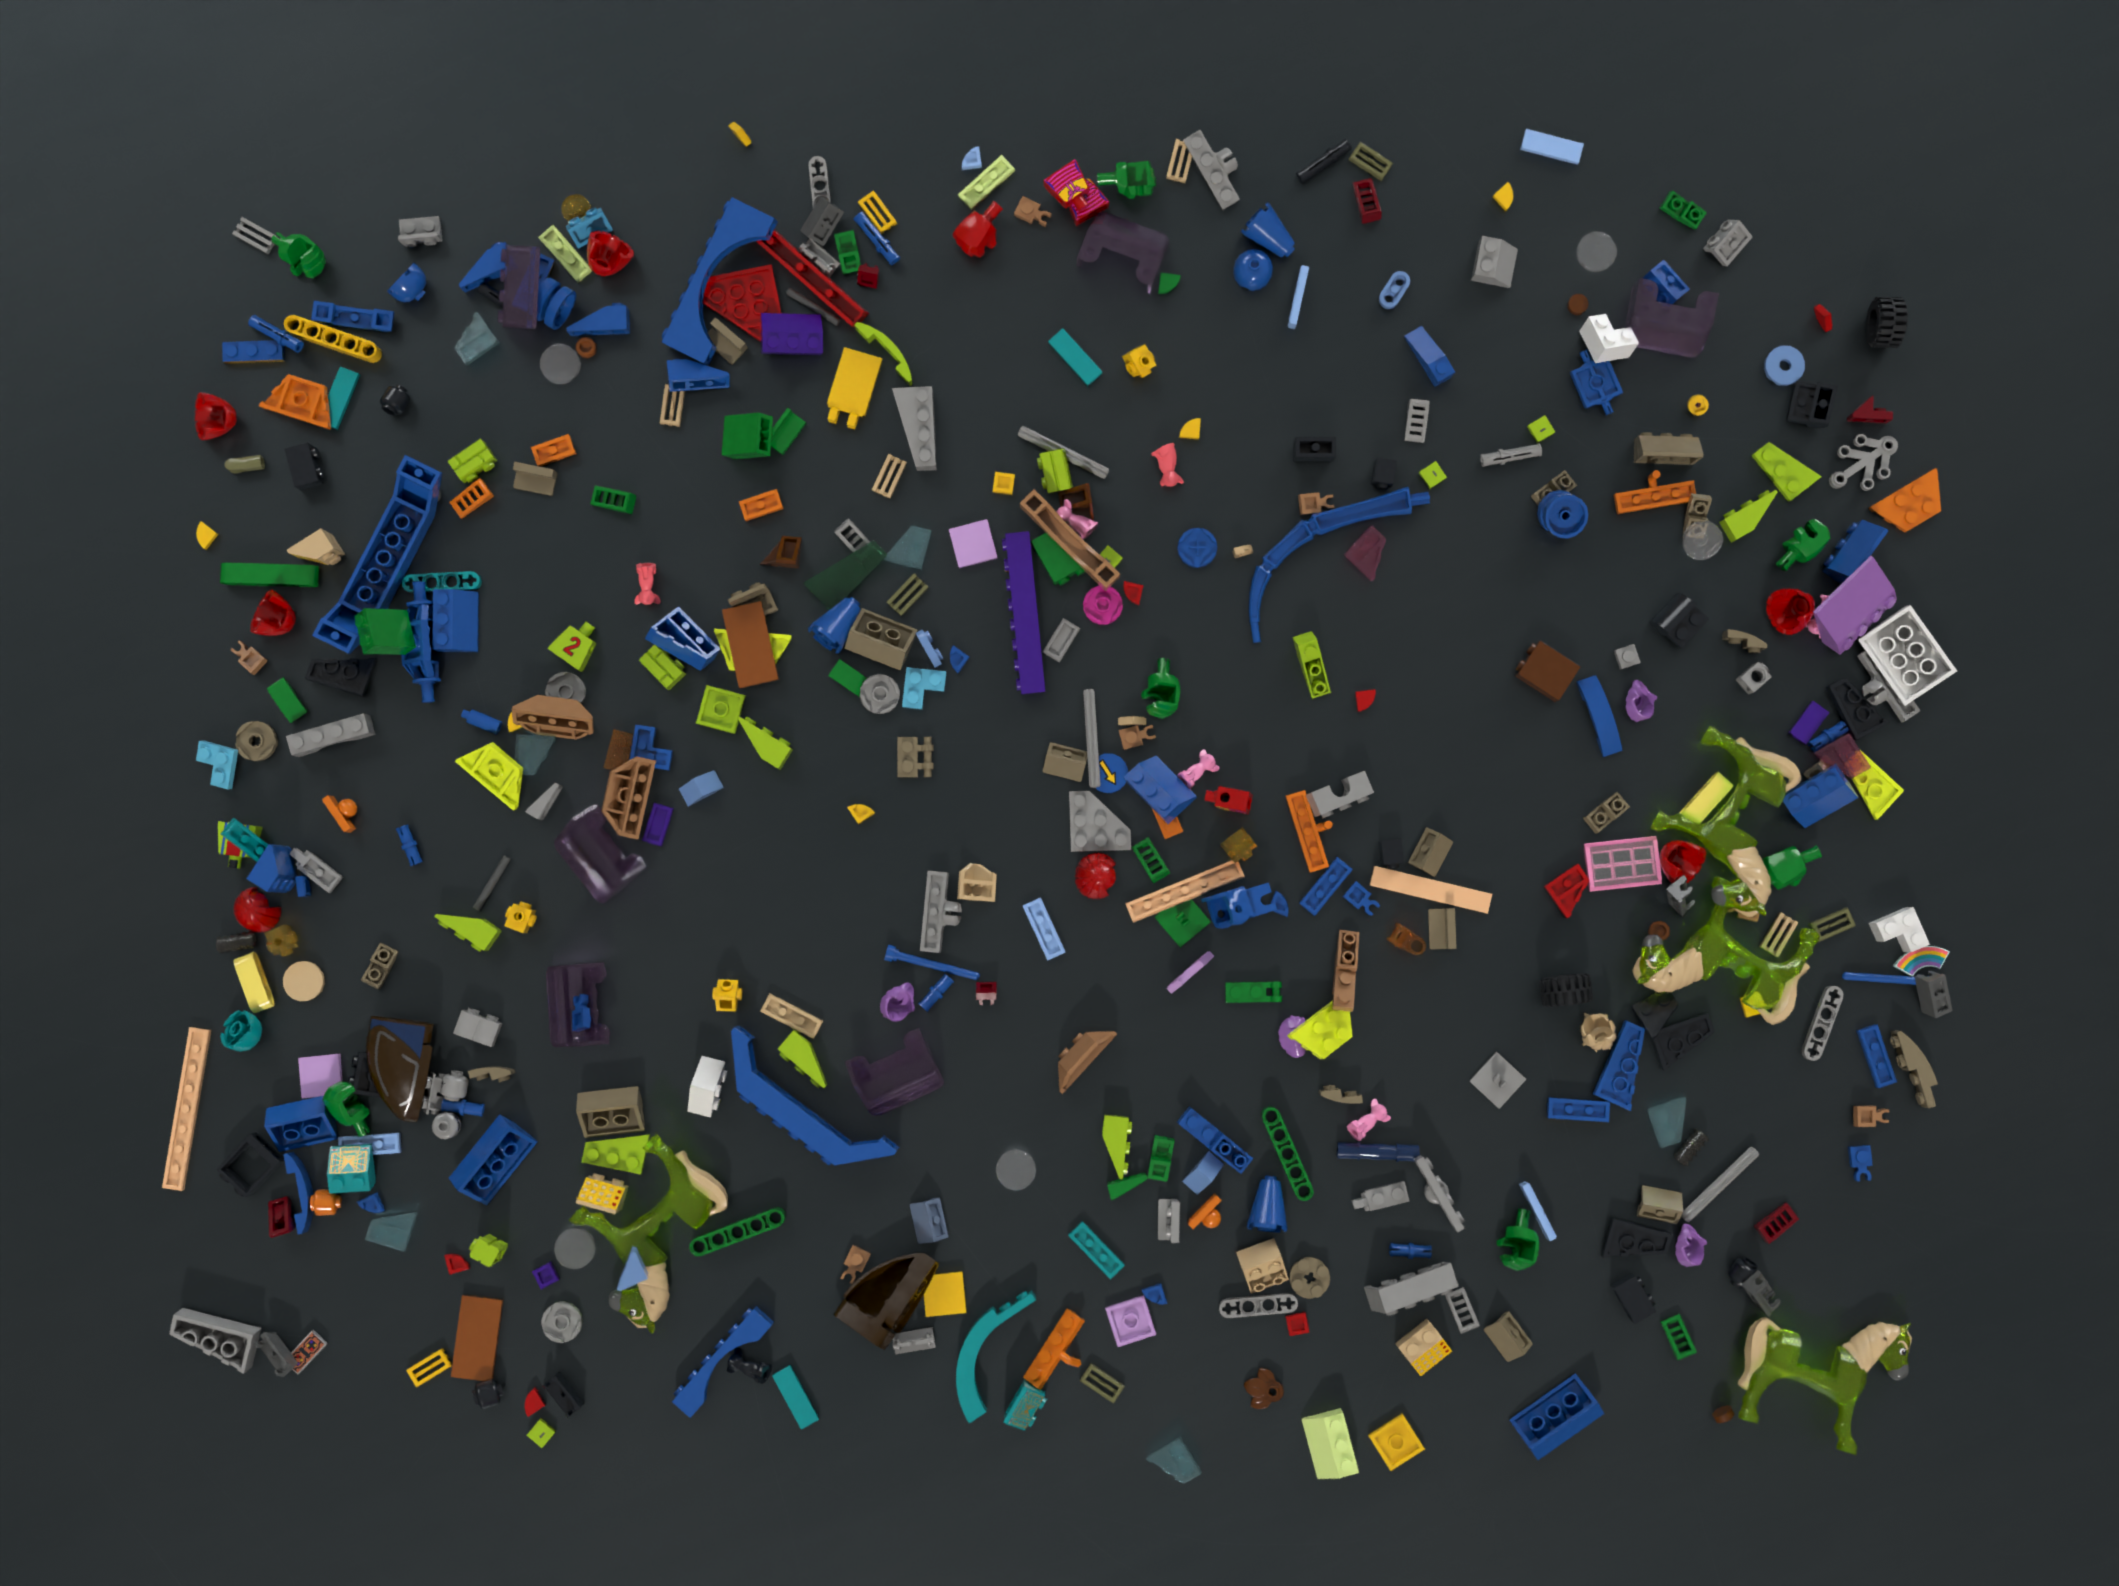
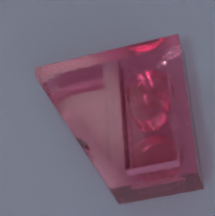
[1344,525,1386,581]
[1814,734,1871,779]

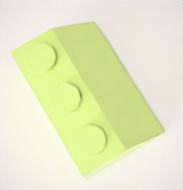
[1301,1408,1359,1479]

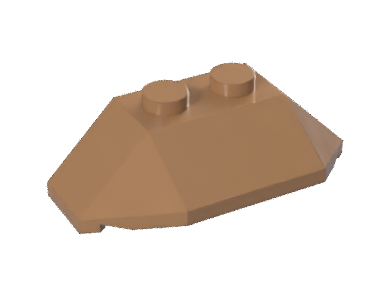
[512,695,594,740]
[601,756,656,839]
[1058,1031,1117,1094]

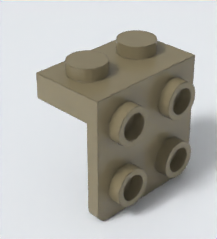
[728,582,778,616]

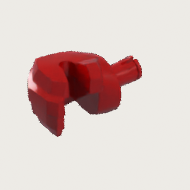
[953,201,1003,258]

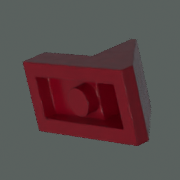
[1847,395,1893,423]
[268,1196,296,1238]

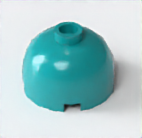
[220,1010,262,1052]

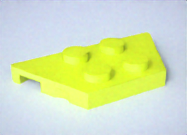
[714,628,792,671]
[455,742,523,811]
[1287,1000,1353,1059]

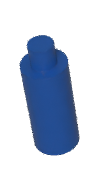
[461,709,502,735]

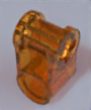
[1386,922,1426,955]

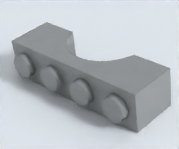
[286,713,376,757]

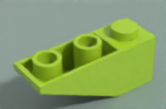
[1719,490,1778,543]
[1292,631,1331,699]
[738,716,793,770]
[434,914,502,952]
[778,1030,827,1088]
[1102,1114,1132,1179]

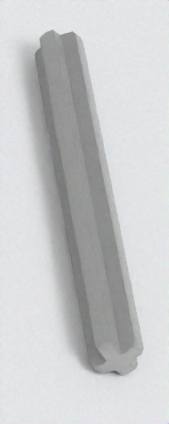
[1018,426,1109,479]
[1083,689,1101,788]
[1681,1147,1759,1222]

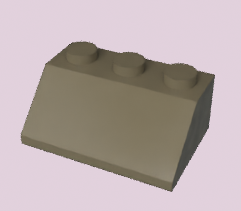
[1634,432,1703,465]
[845,608,918,670]
[576,1086,645,1138]

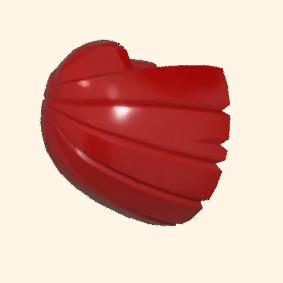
[587,231,634,276]
[195,392,237,440]
[1766,588,1815,635]
[250,590,296,636]
[1660,840,1706,884]
[1075,852,1116,899]
[233,887,281,933]

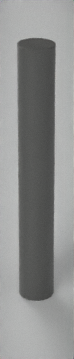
[786,287,841,326]
[473,855,511,911]

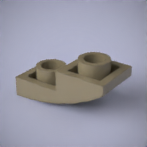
[1531,470,1577,505]
[1683,493,1712,538]
[1722,629,1767,653]
[1583,792,1630,834]
[361,943,399,990]
[468,1066,515,1082]
[1319,1085,1363,1104]

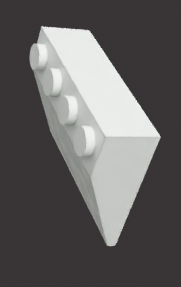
[1858,605,1957,706]

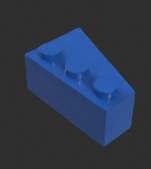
[645,606,720,671]

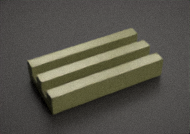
[1349,142,1393,181]
[887,574,929,617]
[1809,907,1856,942]
[1080,1363,1125,1404]

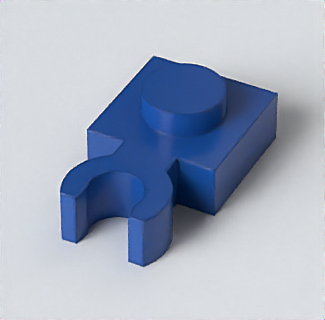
[1342,881,1380,916]
[572,994,591,1032]
[1848,1145,1873,1181]

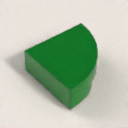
[1158,273,1181,294]

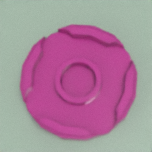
[1083,586,1123,625]

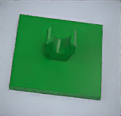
[1155,899,1211,948]

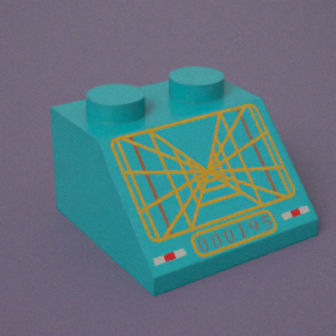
[327,1144,376,1193]
[1003,1379,1047,1431]

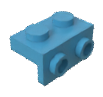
[566,207,613,249]

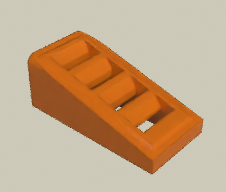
[450,478,494,519]

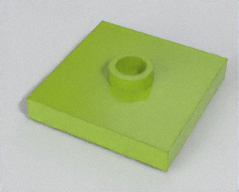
[696,685,746,734]

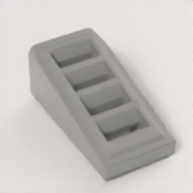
[1404,399,1430,443]
[834,518,876,562]
[525,783,563,820]
[1445,1287,1480,1334]

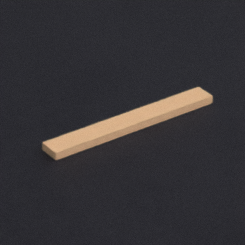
[162,1027,211,1191]

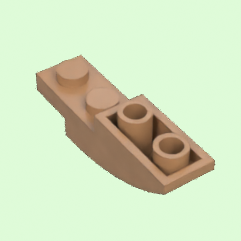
[1332,930,1360,1012]

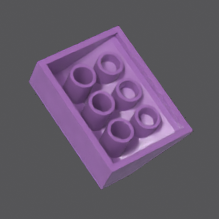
[1813,556,1897,655]

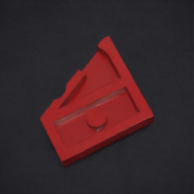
[1544,864,1590,918]

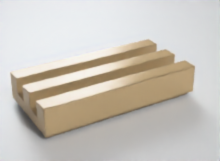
[1166,139,1192,183]
[660,384,685,427]
[872,454,907,499]
[1759,912,1798,957]

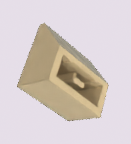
[1236,1238,1289,1294]

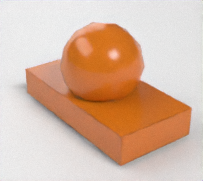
[322,795,357,833]
[1187,1193,1222,1229]

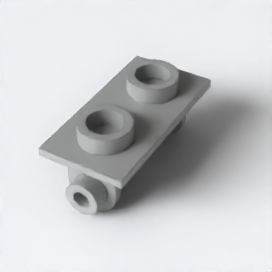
[799,238,840,278]
[421,1071,445,1115]
[893,1327,936,1354]

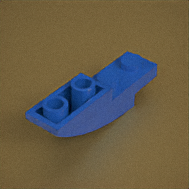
[1177,1106,1254,1174]

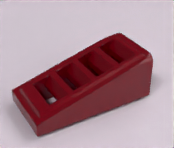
[1352,178,1382,224]
[1754,1202,1799,1244]

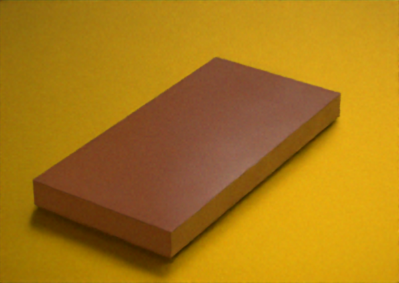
[722,601,779,688]
[451,1295,504,1381]

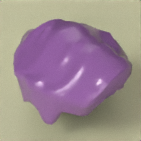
[1626,680,1657,723]
[880,983,915,1022]
[1278,1015,1306,1058]
[1675,1224,1707,1267]

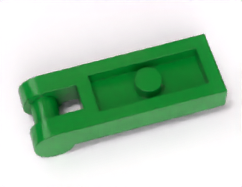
[1225,982,1282,1003]

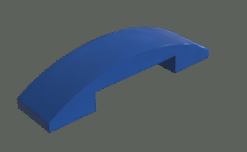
[311,301,395,332]
[1576,675,1623,757]
[283,1152,313,1234]

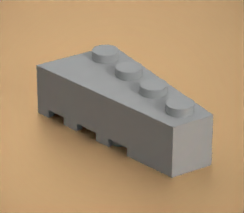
[892,386,937,471]
[1364,1262,1459,1316]
[169,1308,261,1374]

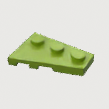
[1751,442,1822,502]
[581,1134,650,1175]

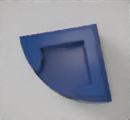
[950,645,970,673]
[1270,891,1289,917]
[357,1192,385,1213]
[1142,1283,1167,1304]

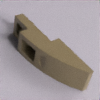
[1890,1030,1938,1108]

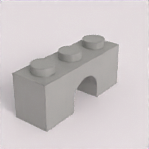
[1306,770,1374,818]

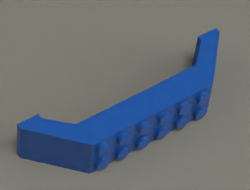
[312,455,442,654]
[731,1025,900,1165]

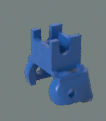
[1201,882,1277,929]

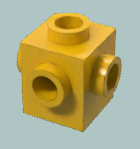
[1122,344,1156,378]
[504,901,537,933]
[712,979,742,1012]

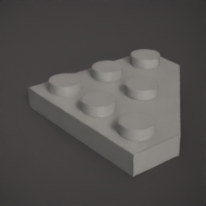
[1069,791,1131,852]

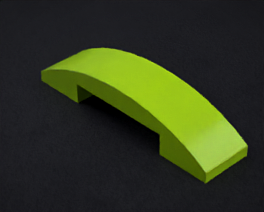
[854,322,913,386]

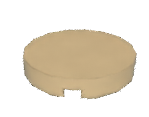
[283,961,325,1001]

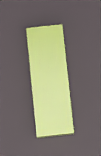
[958,155,1015,211]
[538,225,592,283]

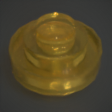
[561,194,591,221]

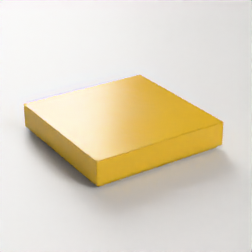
[924,1271,966,1317]
[1368,1413,1425,1471]

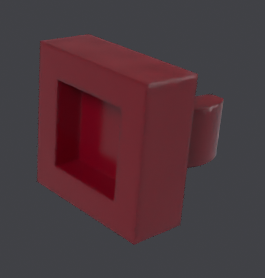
[857,263,879,289]
[976,982,997,1005]

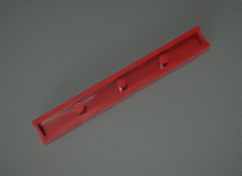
[756,230,869,327]

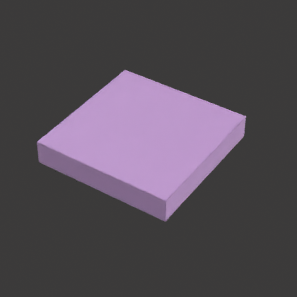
[949,519,997,568]
[298,1053,343,1098]
[1105,1295,1156,1347]

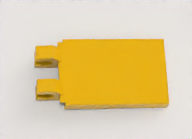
[827,347,883,430]

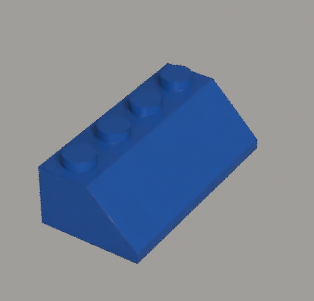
[449,1114,537,1206]
[1509,1373,1604,1460]

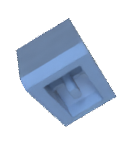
[679,770,724,807]
[1182,1151,1224,1195]
[617,1246,648,1291]

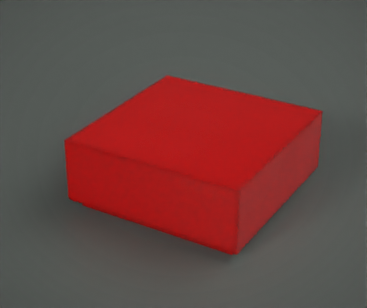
[1285,1311,1309,1336]

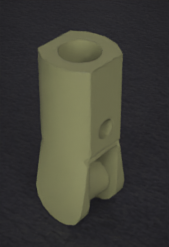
[225,455,265,474]

